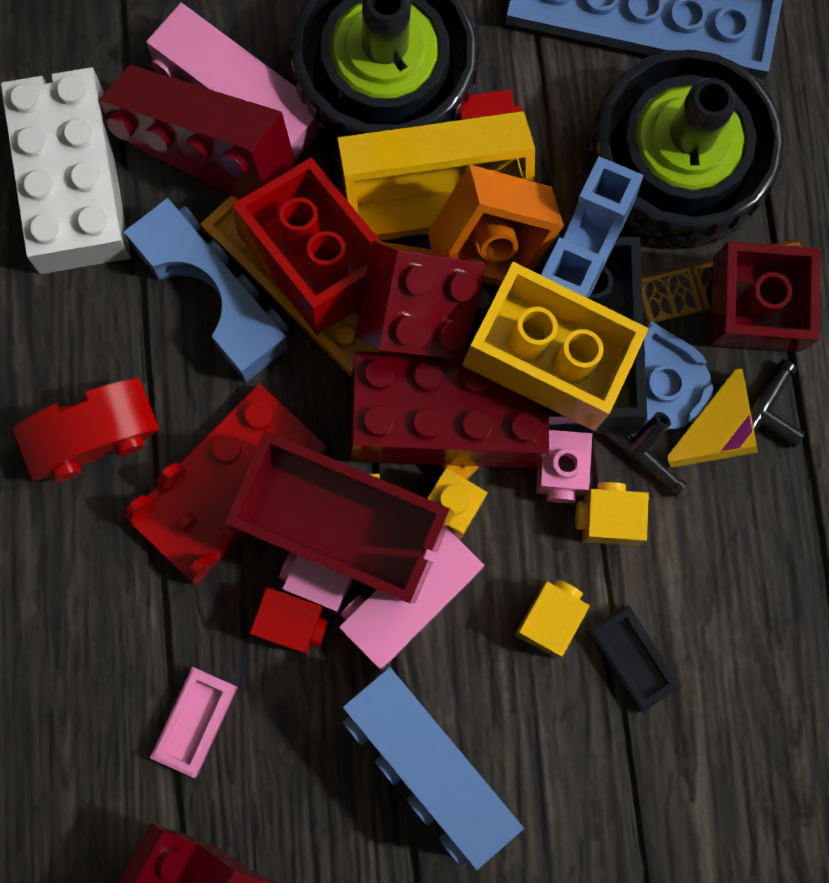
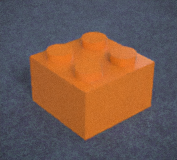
[427,164,564,287]

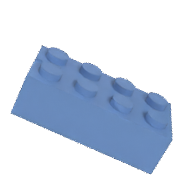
[342,667,524,870]

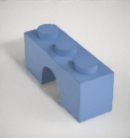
[541,156,644,299]

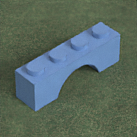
[124,198,289,382]

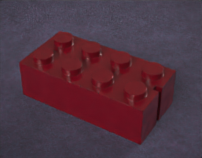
[349,352,549,469]
[225,431,454,604]

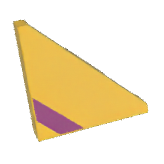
[668,368,758,468]

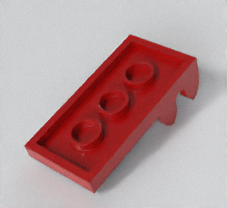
[124,384,328,585]

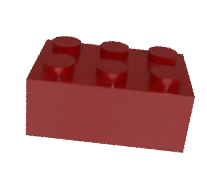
[232,157,381,335]

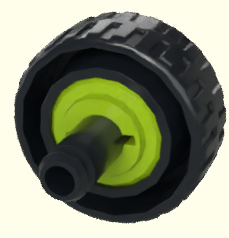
[290,0,479,150]
[586,49,785,249]

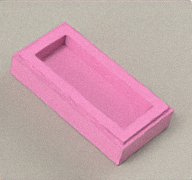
[150,667,238,778]

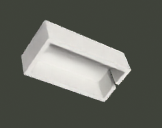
[1,67,131,274]

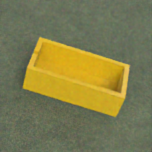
[338,111,535,241]

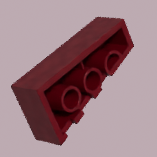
[98,65,297,200]

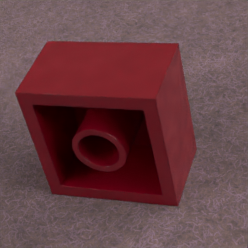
[354,240,486,360]
[711,241,821,352]

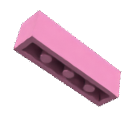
[146,3,318,161]

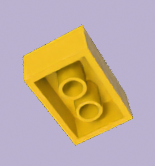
[462,262,649,431]

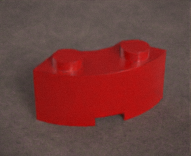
[13,378,160,483]

